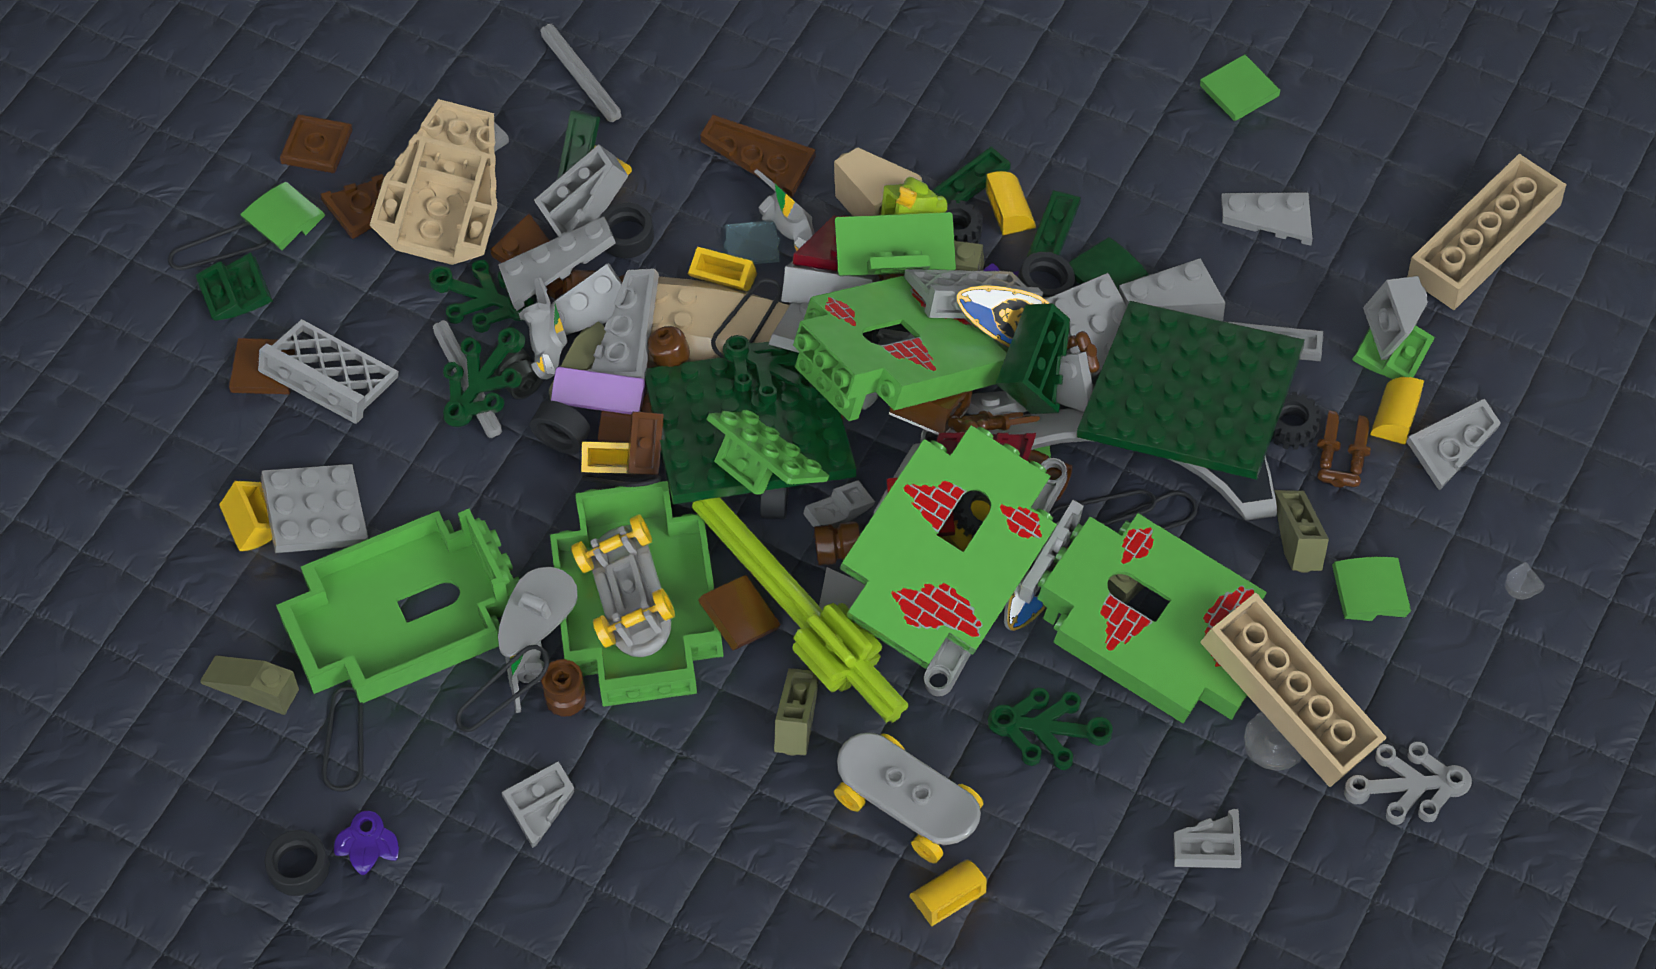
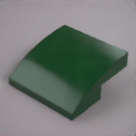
[1069,237,1149,291]
[196,253,273,321]

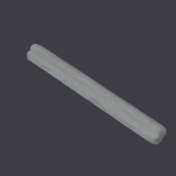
[540,24,621,122]
[433,320,502,438]

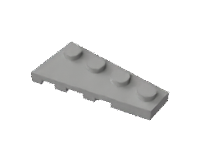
[498,217,616,311]
[588,269,659,381]

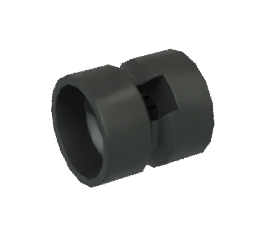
[494,348,544,399]

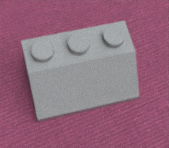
[781,261,880,305]

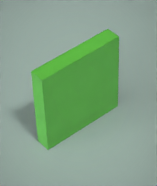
[1200,55,1280,122]

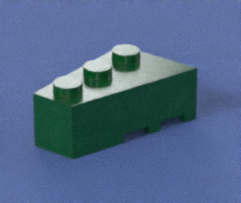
[996,303,1070,414]

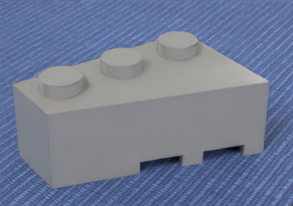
[534,144,628,237]
[1119,258,1225,321]

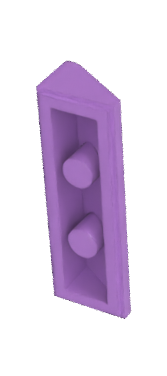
[551,367,646,415]

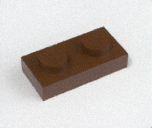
[626,411,664,475]

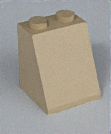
[834,148,922,216]

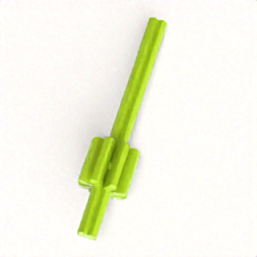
[692,497,908,723]

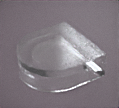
[1505,562,1545,600]

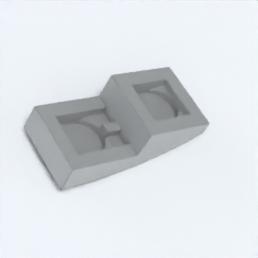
[803,480,875,529]

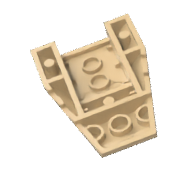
[370,99,497,265]
[647,277,790,368]

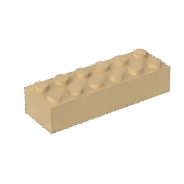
[1407,154,1566,310]
[1200,593,1387,787]

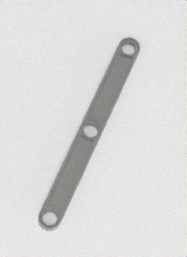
[924,458,1067,696]

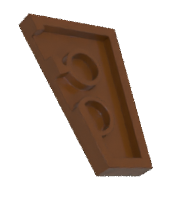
[490,213,568,300]

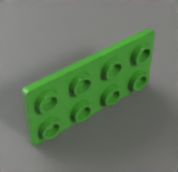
[835,212,956,276]
[707,410,829,494]

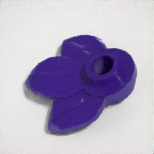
[334,811,399,876]

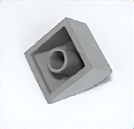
[1363,276,1428,360]

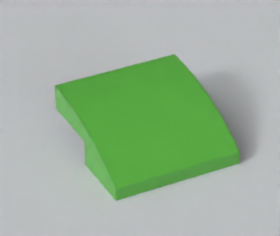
[240,182,325,251]
[1352,325,1435,379]
[1332,557,1411,621]

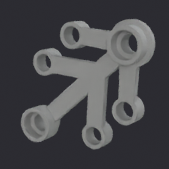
[1344,742,1472,825]

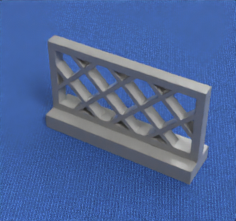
[904,269,1043,318]
[258,319,399,424]

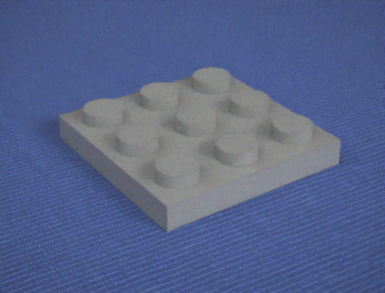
[1045,273,1127,378]
[261,464,368,553]

